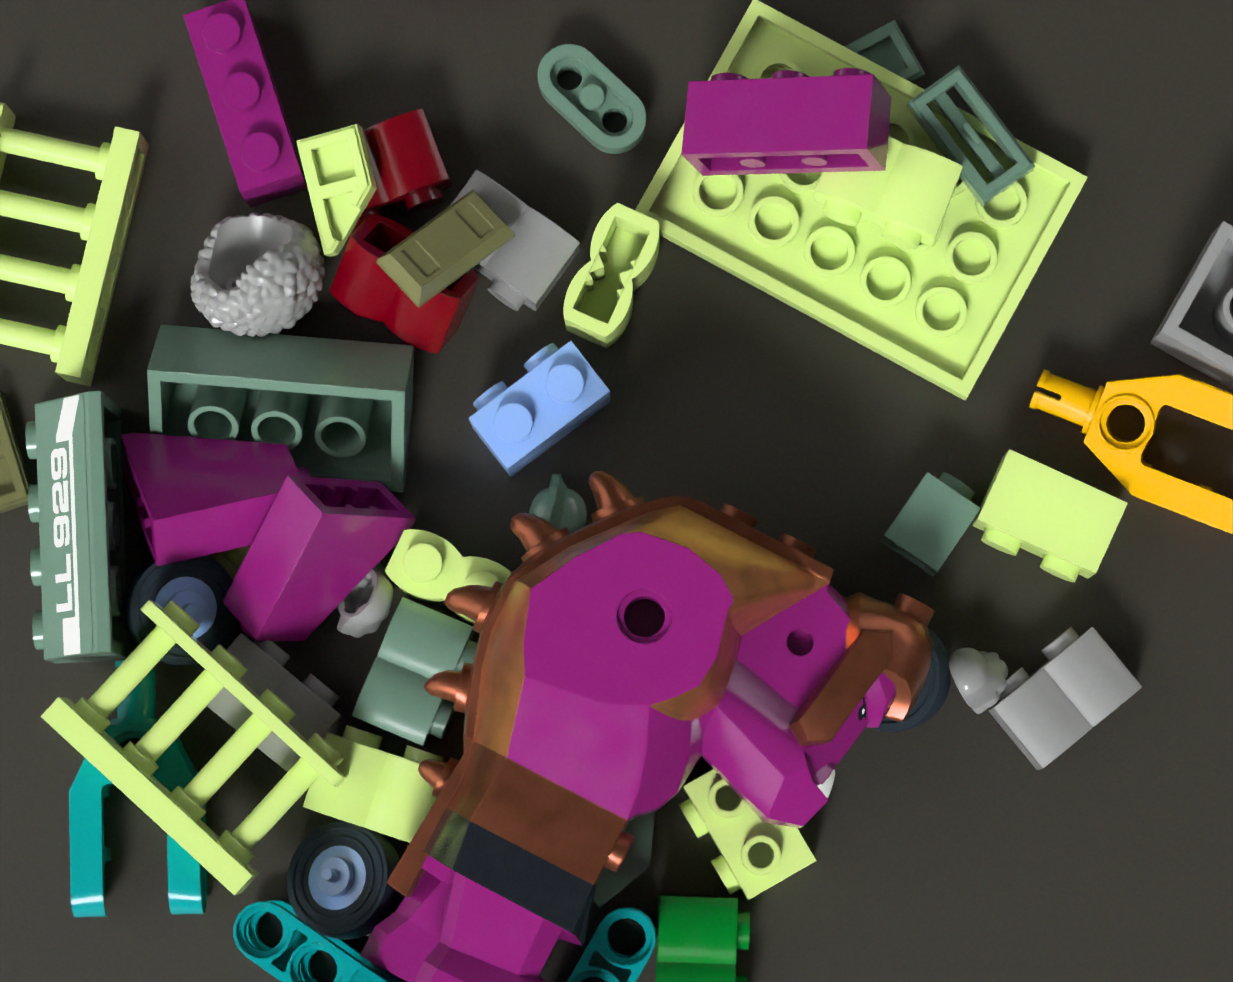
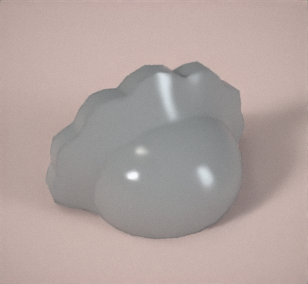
[337,562,394,638]
[948,648,1008,714]

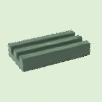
[907,65,1035,207]

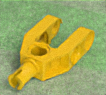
[1029,369,1233,534]

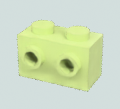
[972,449,1128,583]
[679,769,816,900]

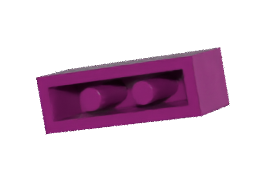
[183,0,308,208]
[681,68,892,176]

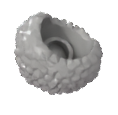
[190,212,325,337]

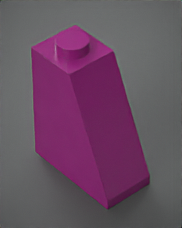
[120,432,310,566]
[222,475,416,643]

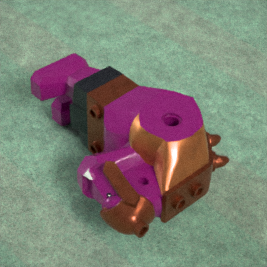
[360,471,935,982]

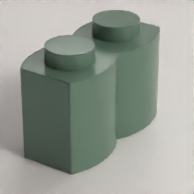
[352,597,477,746]

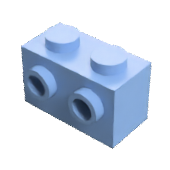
[469,341,611,477]

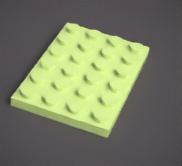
[635,0,1088,400]

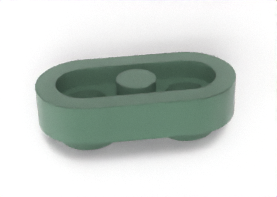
[537,44,646,154]

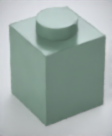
[880,472,981,577]

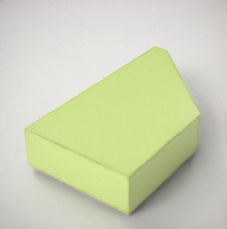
[296,124,377,257]

